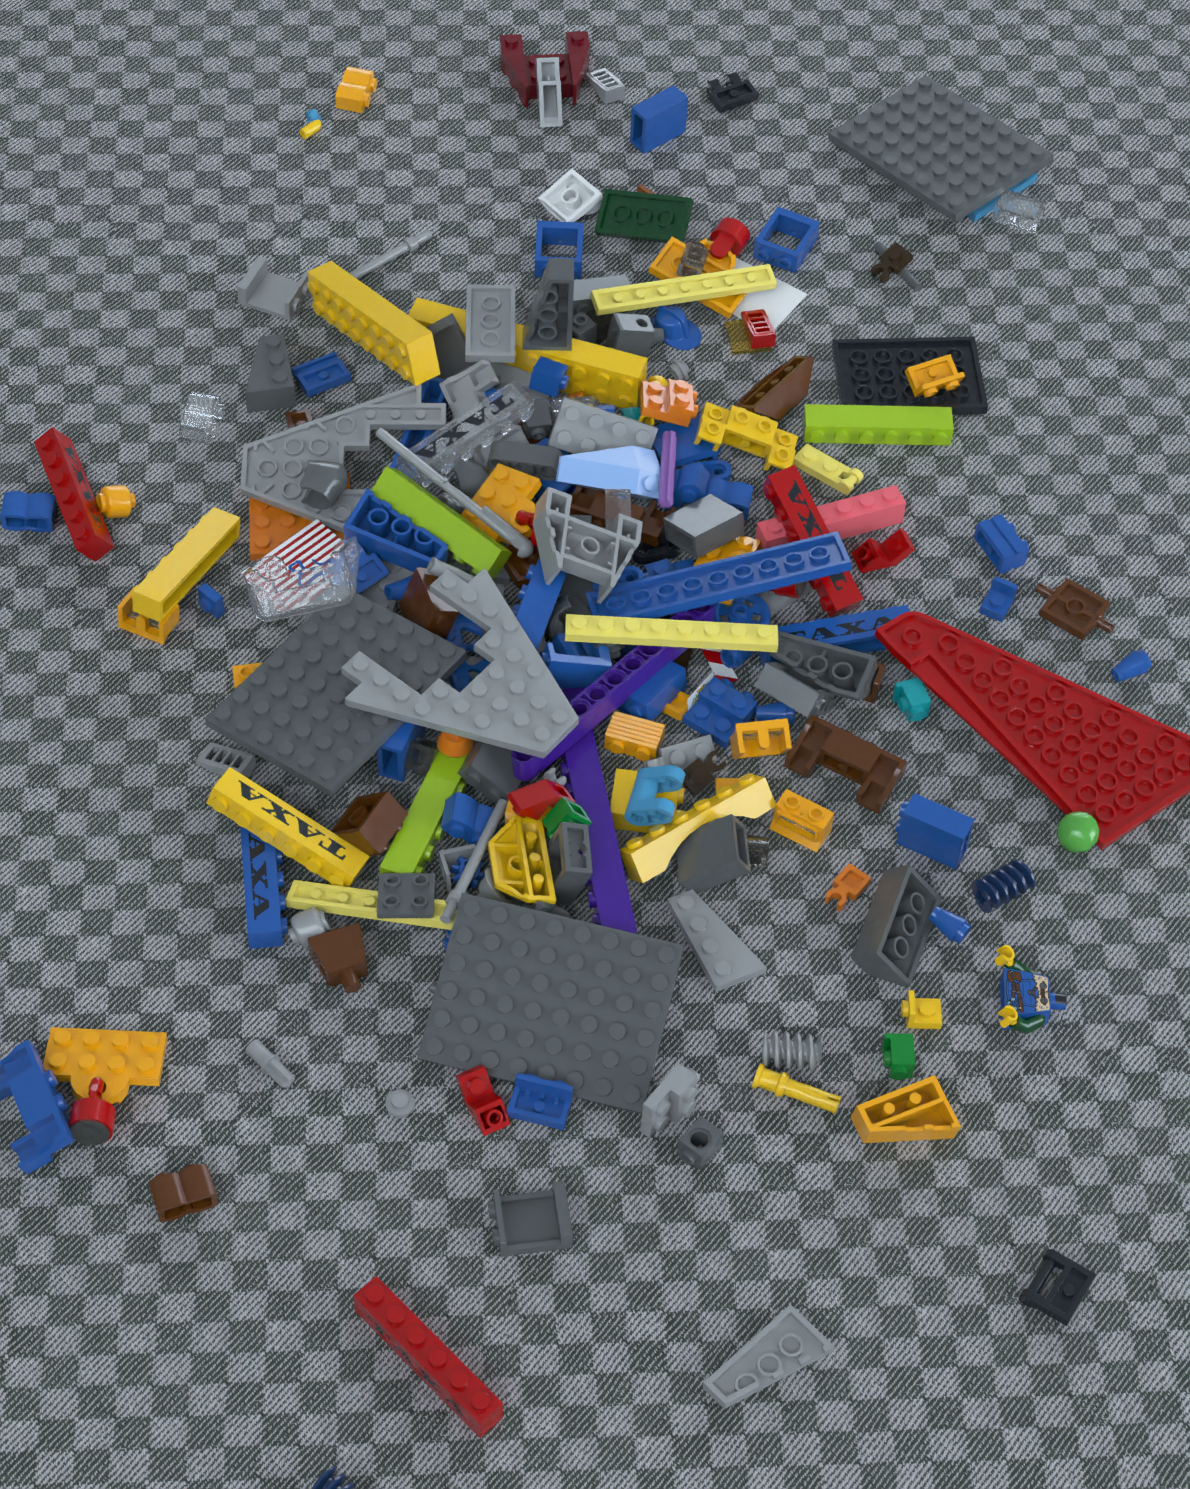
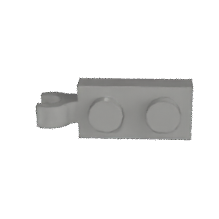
[642,734,717,770]

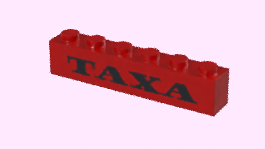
[34,427,115,562]
[763,465,863,618]
[353,1276,503,1438]

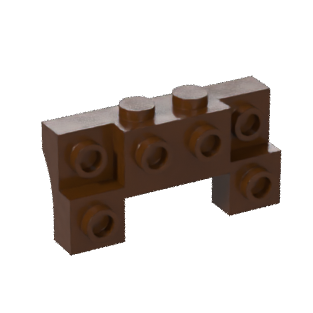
[570,486,676,547]
[784,715,907,814]

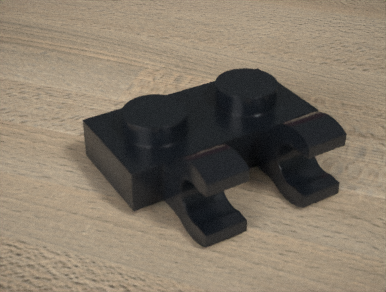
[706,71,759,113]

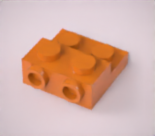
[640,379,698,427]

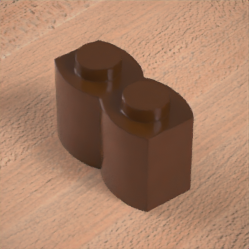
[148,1163,218,1222]

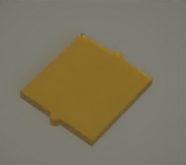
[725,320,772,355]

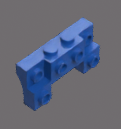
[0,1040,75,1174]

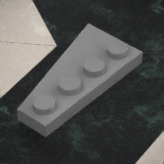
[667,889,767,992]
[703,1304,835,1409]

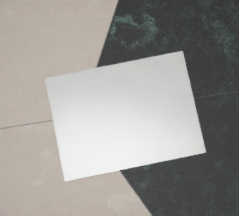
[733,258,808,330]

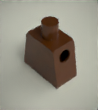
[307,923,367,993]

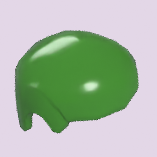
[1057,812,1099,853]

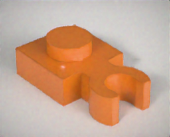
[825,863,872,911]

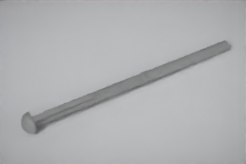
[375,428,534,558]

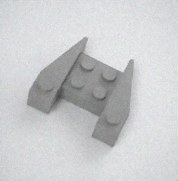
[533,487,643,604]

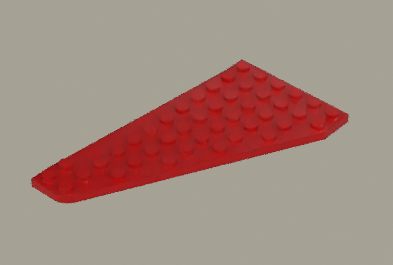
[875,611,1190,851]

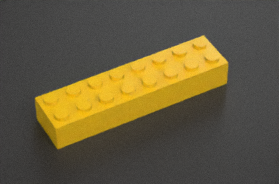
[307,261,440,386]

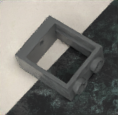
[754,661,836,717]
[547,822,593,906]

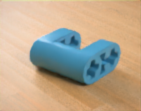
[624,765,685,826]

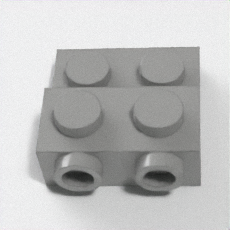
[640,1063,700,1138]

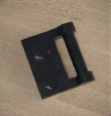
[1019,1249,1097,1326]

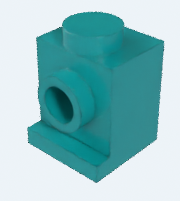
[892,678,931,722]

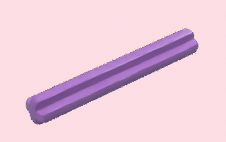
[658,430,677,509]

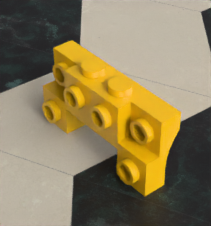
[693,402,798,471]

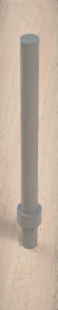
[349,229,432,279]
[440,799,508,924]

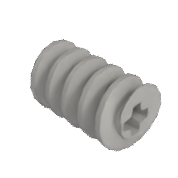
[762,1030,823,1072]

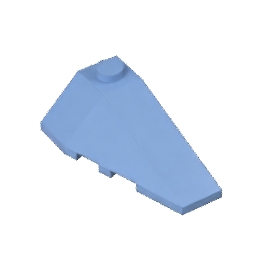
[556,446,660,500]

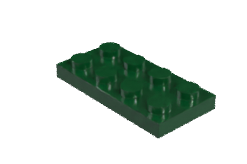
[594,189,694,243]

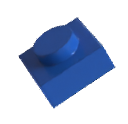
[197,583,225,619]

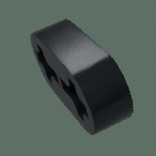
[632,535,679,565]

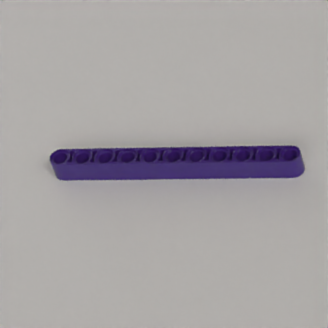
[511,604,715,781]

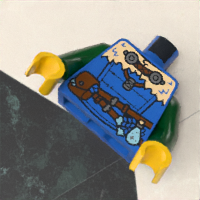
[995,945,1067,1034]

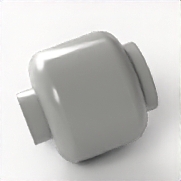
[288,907,332,949]

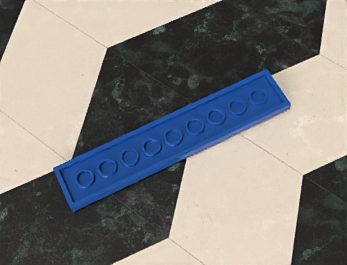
[585,531,852,619]

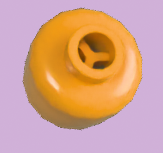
[96,485,136,519]

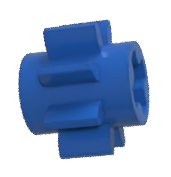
[449,856,485,889]

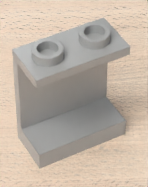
[237,256,311,321]

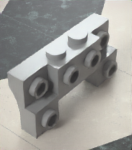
[439,359,529,468]

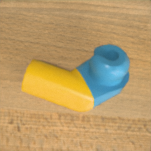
[299,109,322,139]

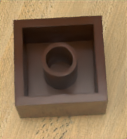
[331,791,408,856]

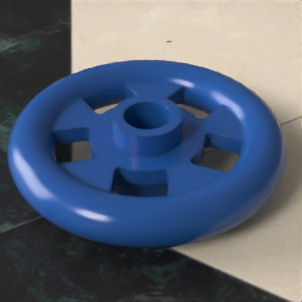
[714,594,771,625]

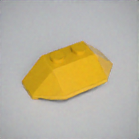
[488,815,556,904]

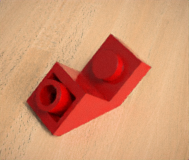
[851,528,915,573]
[507,779,576,821]
[455,1064,511,1136]

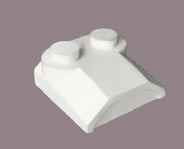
[538,169,603,222]

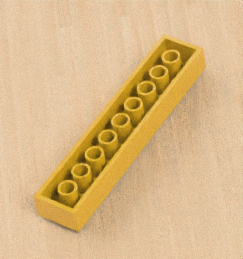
[408,297,648,409]

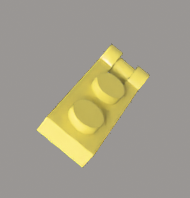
[792,444,864,495]

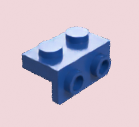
[507,1073,573,1131]

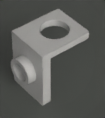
[439,844,476,893]

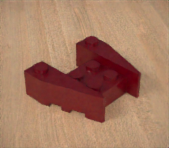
[499,31,590,108]

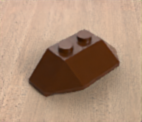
[736,356,814,421]

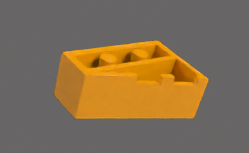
[850,1075,961,1143]

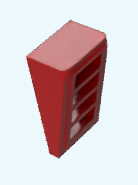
[741,309,776,349]

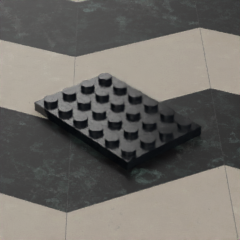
[831,336,988,415]

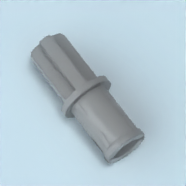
[245,1039,295,1088]

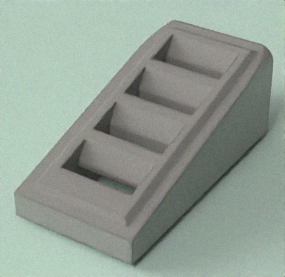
[585,68,625,104]
[196,742,256,778]

